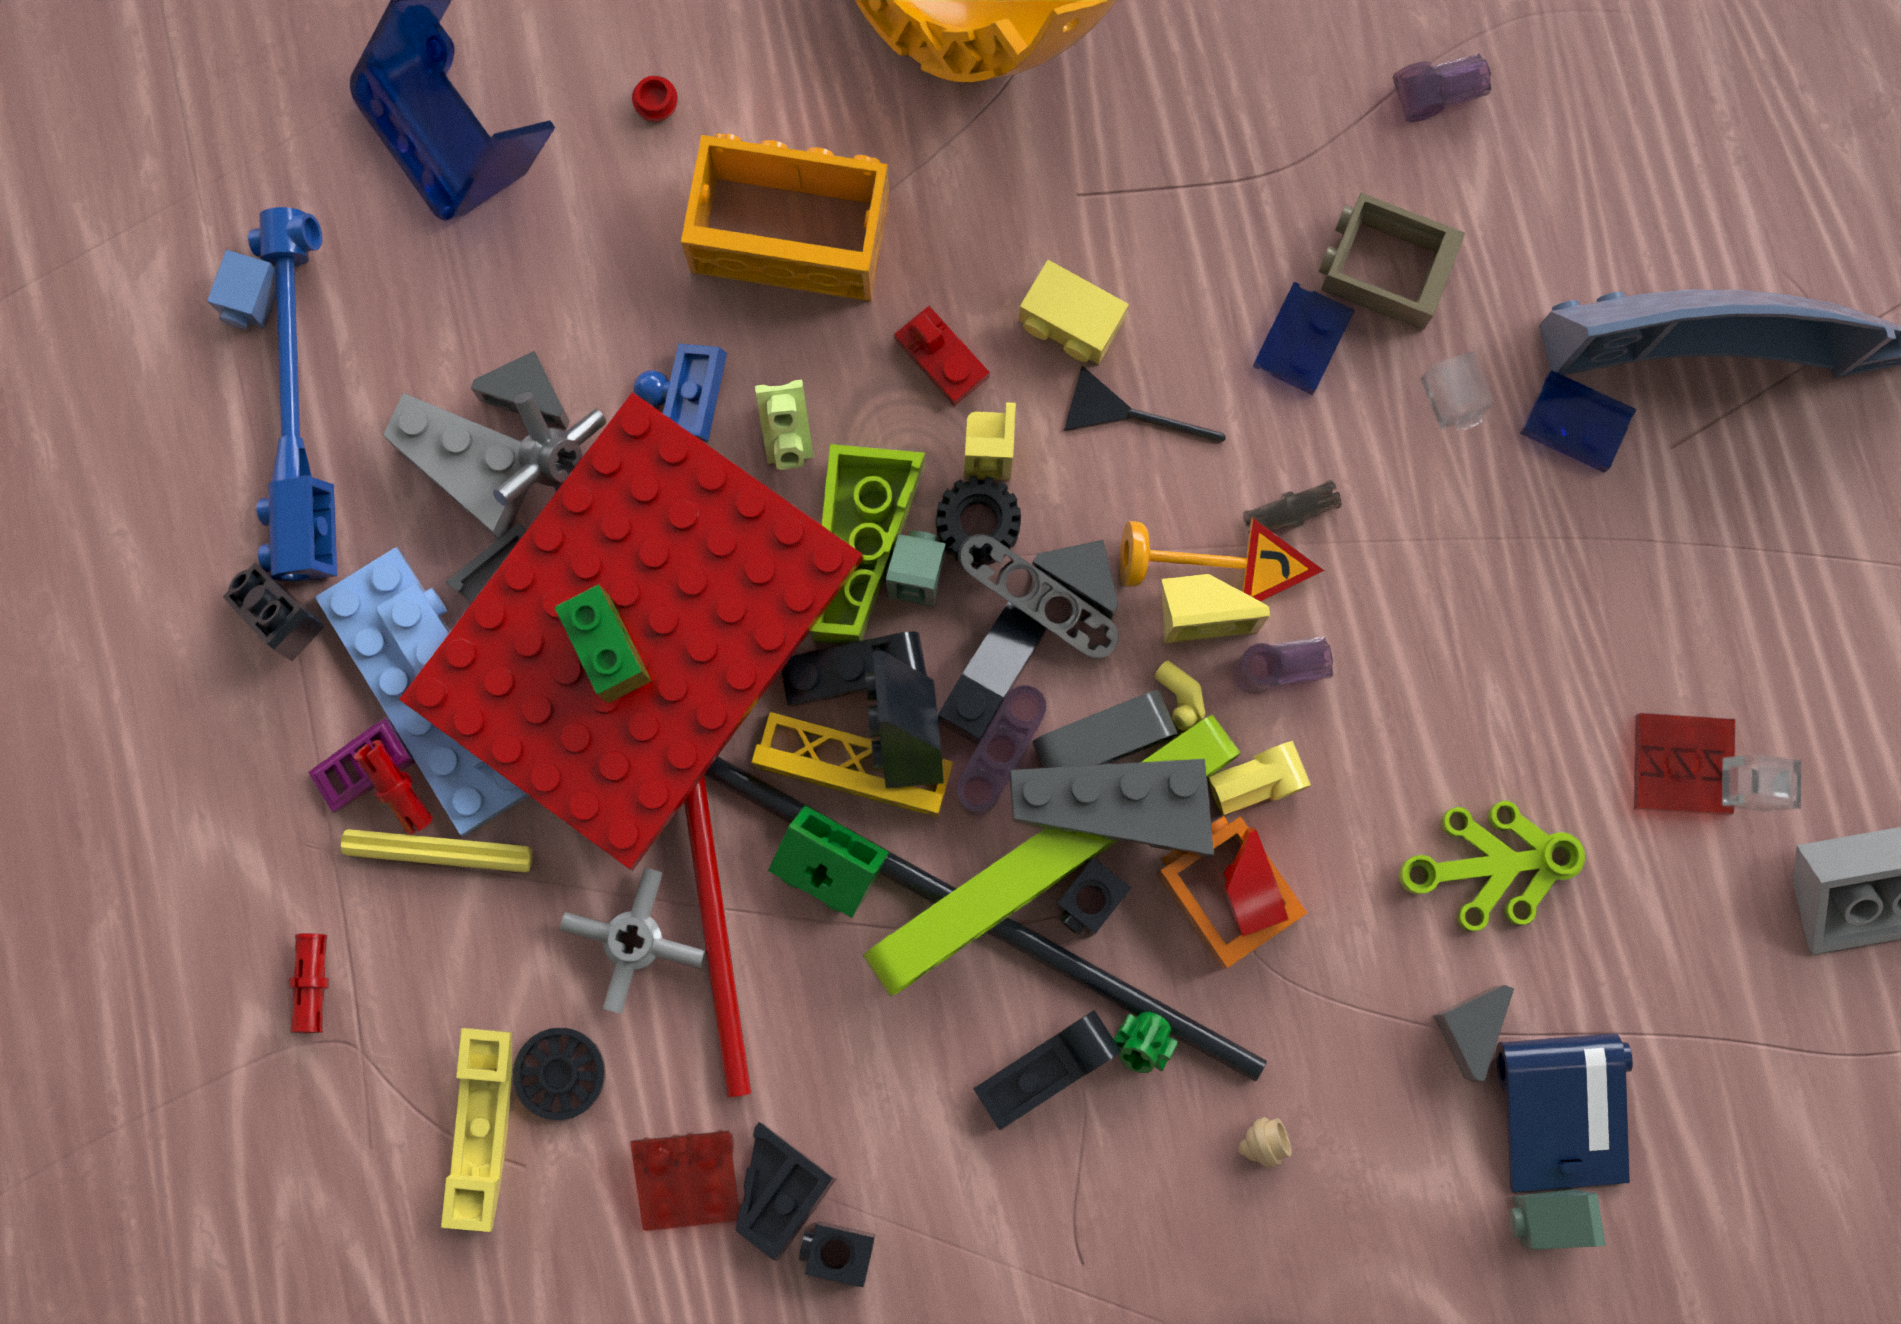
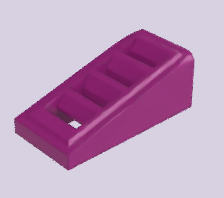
[308,718,416,813]

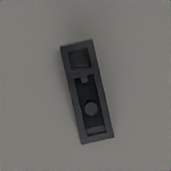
[938,602,1047,746]

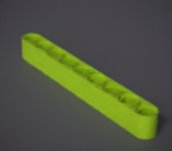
[863,714,1241,997]

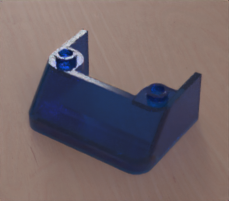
[350,0,555,221]

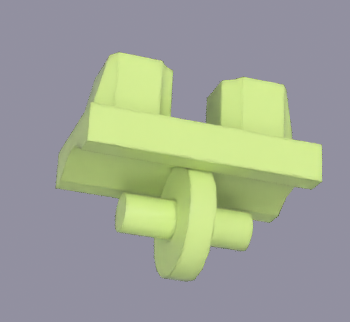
[755,379,814,470]

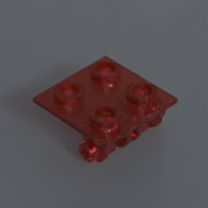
[630,1129,740,1231]

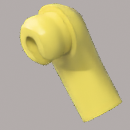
[1155,660,1206,731]

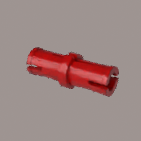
[354,740,433,835]
[289,933,329,1033]

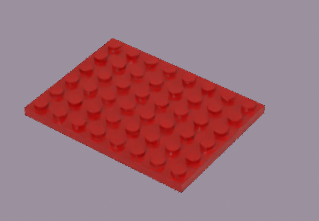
[399,392,864,871]

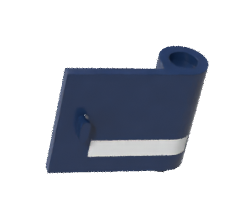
[1496,1033,1633,1192]

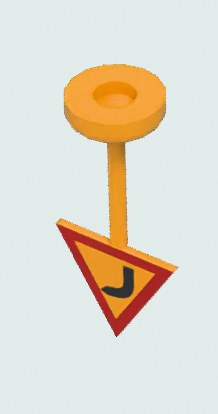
[1119,517,1325,601]

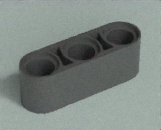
[1032,690,1178,768]

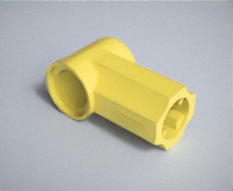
[1207,741,1311,817]

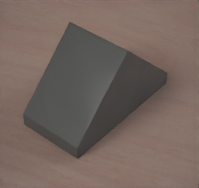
[471,351,570,429]
[1032,540,1118,620]
[1433,985,1514,1082]

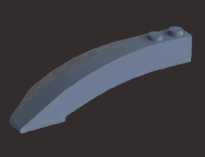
[1539,289,1901,378]

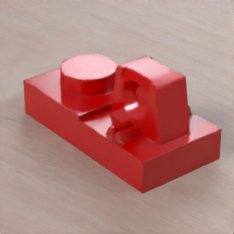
[894,305,990,407]

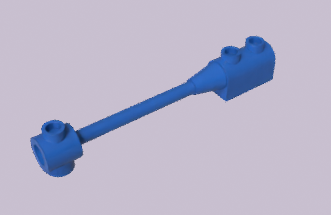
[248,207,337,582]

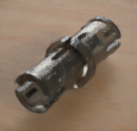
[1243,480,1342,533]

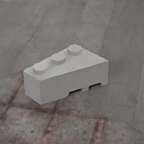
[383,393,530,539]

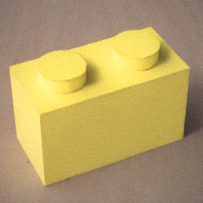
[1019,260,1129,365]

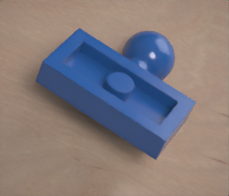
[633,343,727,442]

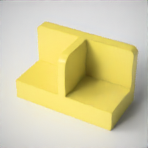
[964,402,1016,481]

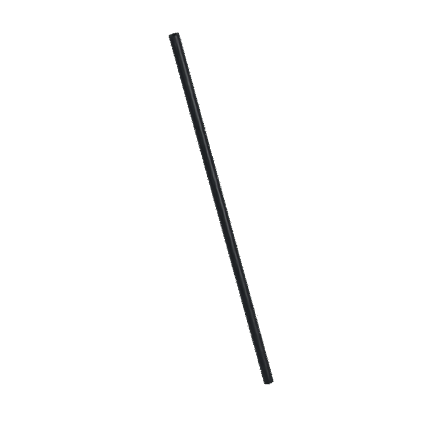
[704,756,1267,1082]

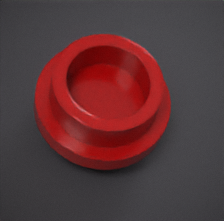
[632,76,678,122]

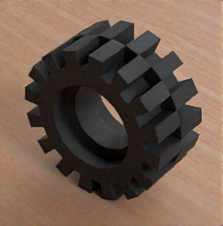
[936,475,1021,566]

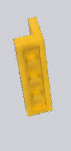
[751,712,953,818]

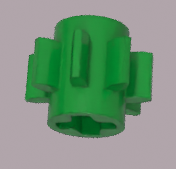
[1114,1012,1178,1073]

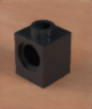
[1055,858,1131,937]
[799,1221,876,1288]

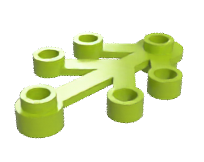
[1399,801,1585,932]

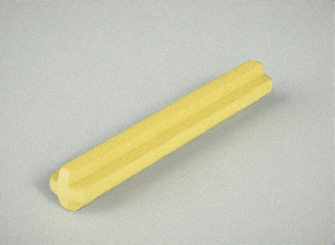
[341,829,533,873]

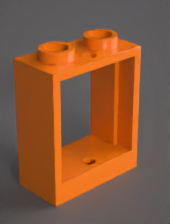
[1157,816,1307,970]

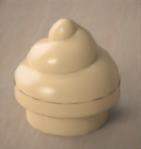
[1238,1117,1292,1168]

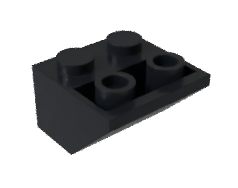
[865,651,944,789]

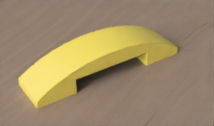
[441,1028,512,1232]

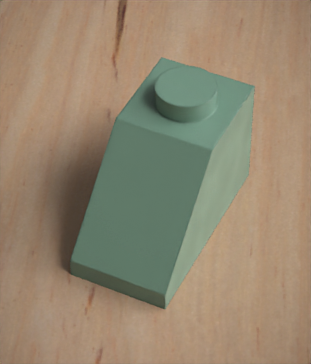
[886,531,945,607]
[1509,1188,1606,1249]

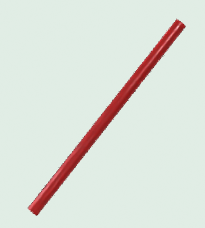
[684,776,752,1097]

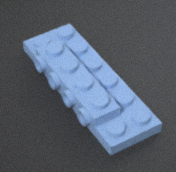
[315,547,529,837]

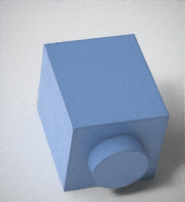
[207,250,276,329]

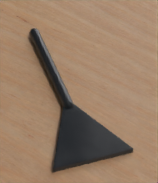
[1064,365,1226,442]

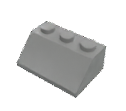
[1793,827,1901,955]

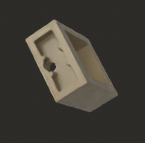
[1318,193,1465,330]

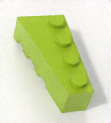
[811,444,925,644]

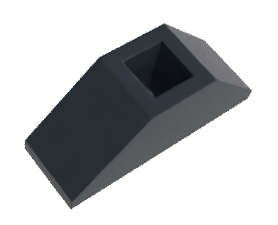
[223,563,325,662]

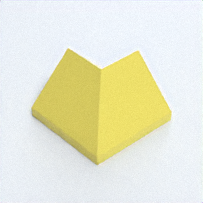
[1162,574,1270,643]

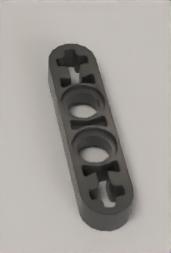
[958,534,1119,658]

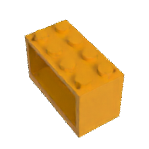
[681,133,890,301]

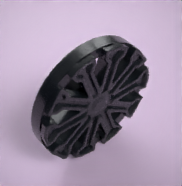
[513,1028,606,1120]

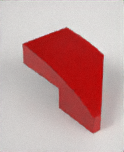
[1223,827,1289,936]

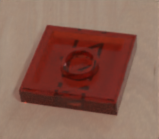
[1634,713,1735,815]

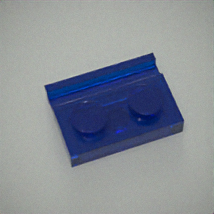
[1252,282,1355,395]
[1520,370,1637,473]

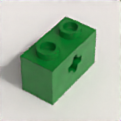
[554,584,652,703]
[768,805,889,918]

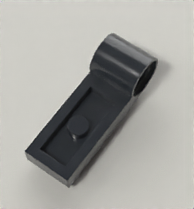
[781,631,927,707]
[973,1010,1121,1130]

